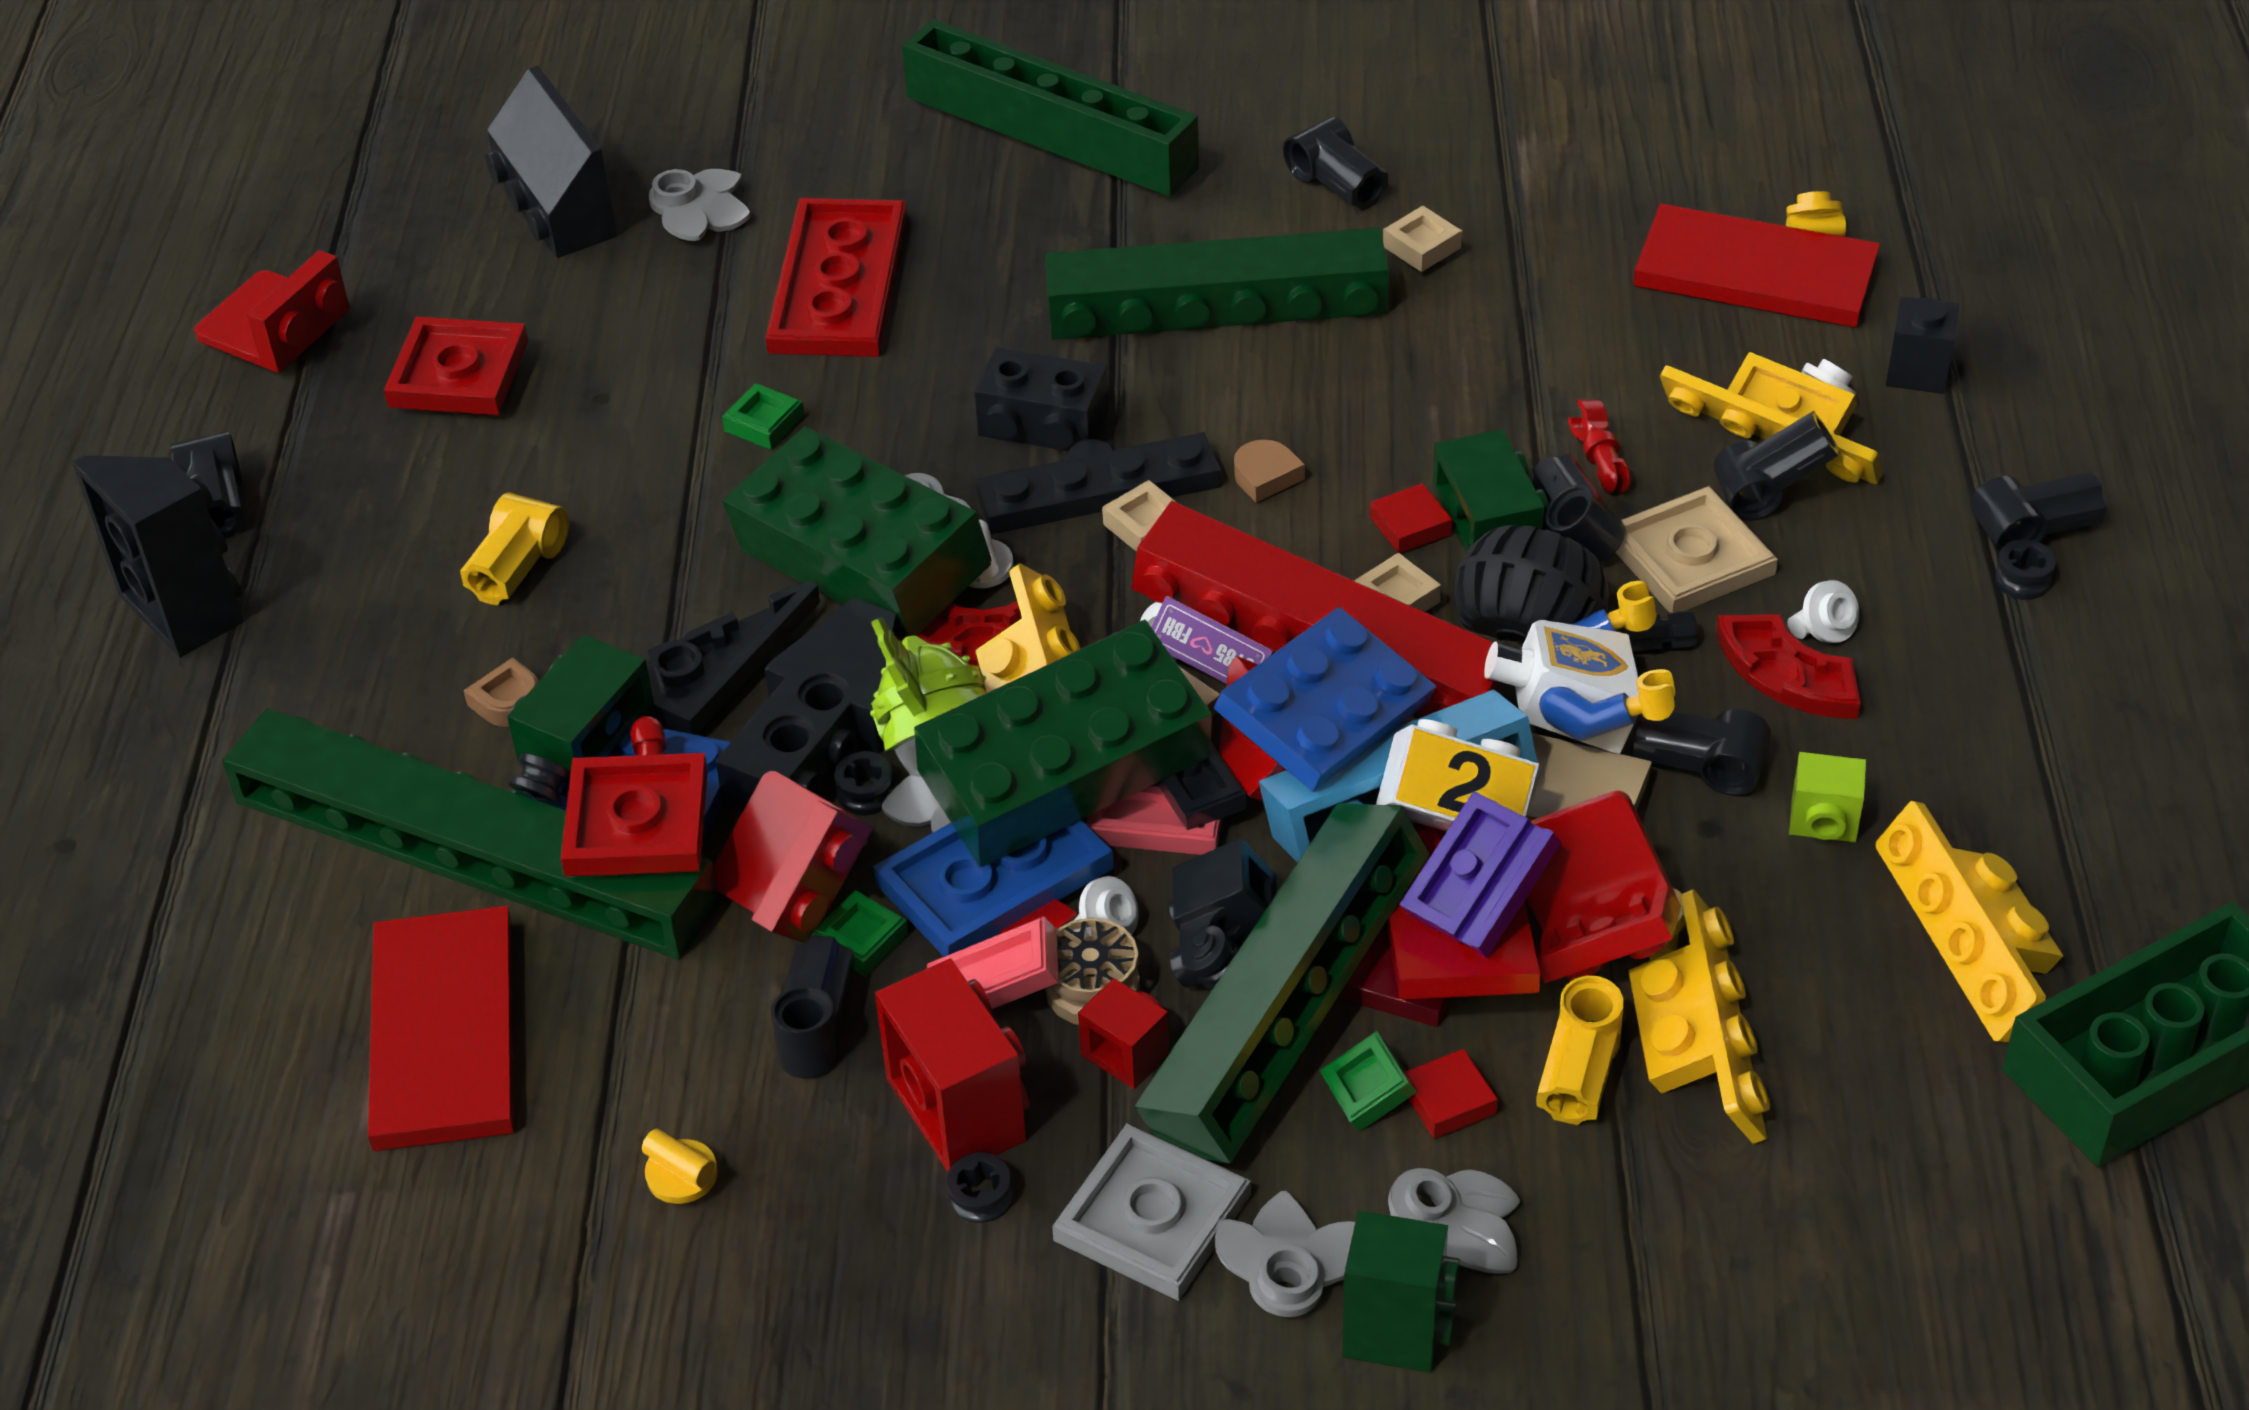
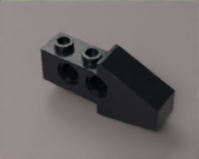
[715,597,899,812]

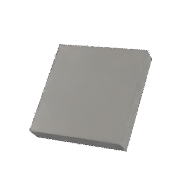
[1052,1123,1251,1301]

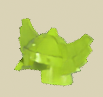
[870,617,987,751]

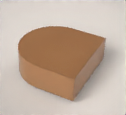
[1234,440,1305,503]
[463,657,539,727]

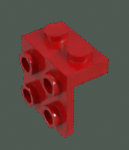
[194,250,350,373]
[712,771,874,943]
[1526,790,1681,983]

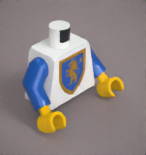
[1484,581,1676,754]

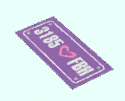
[1151,596,1273,684]

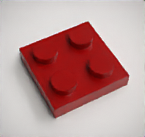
[384,316,529,415]
[561,753,708,877]

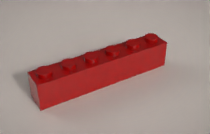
[1131,500,1503,718]

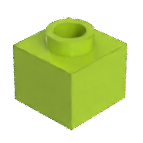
[1789,752,1866,843]

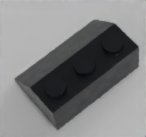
[485,66,617,258]
[72,455,243,658]

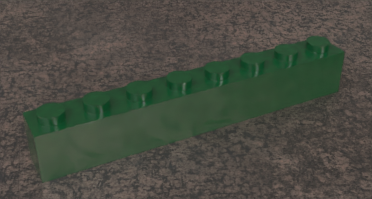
[222,708,719,960]

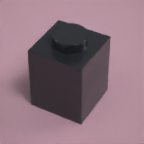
[1886,296,1960,394]

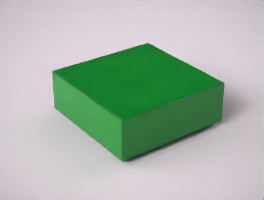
[722,383,805,450]
[812,890,909,977]
[1319,1031,1417,1132]

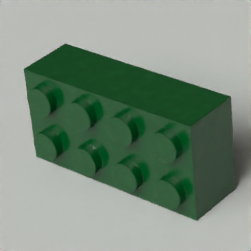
[722,426,992,638]
[914,619,1212,868]
[2002,901,2249,1168]

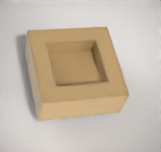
[1383,206,1462,272]
[1102,480,1177,552]
[1354,553,1441,612]

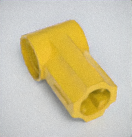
[460,492,569,606]
[1536,975,1623,1126]

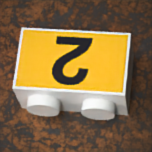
[1376,719,1539,832]

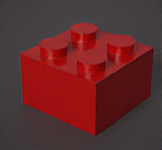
[875,958,1030,1172]

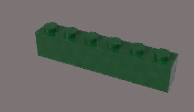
[902,19,1199,197]
[1045,227,1389,340]
[1134,803,1430,1164]

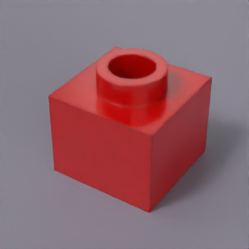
[1078,978,1169,1089]

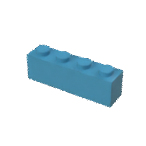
[1258,689,1540,863]

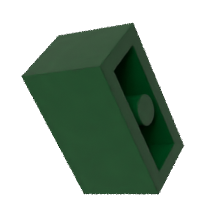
[1433,429,1549,553]
[507,634,654,772]
[1342,1210,1460,1373]

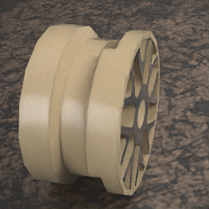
[1045,918,1140,1025]

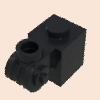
[1169,838,1278,992]

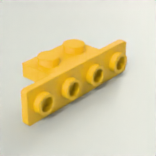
[1660,352,1883,485]
[975,563,1080,693]
[1876,801,2063,1043]
[1628,889,1770,1144]

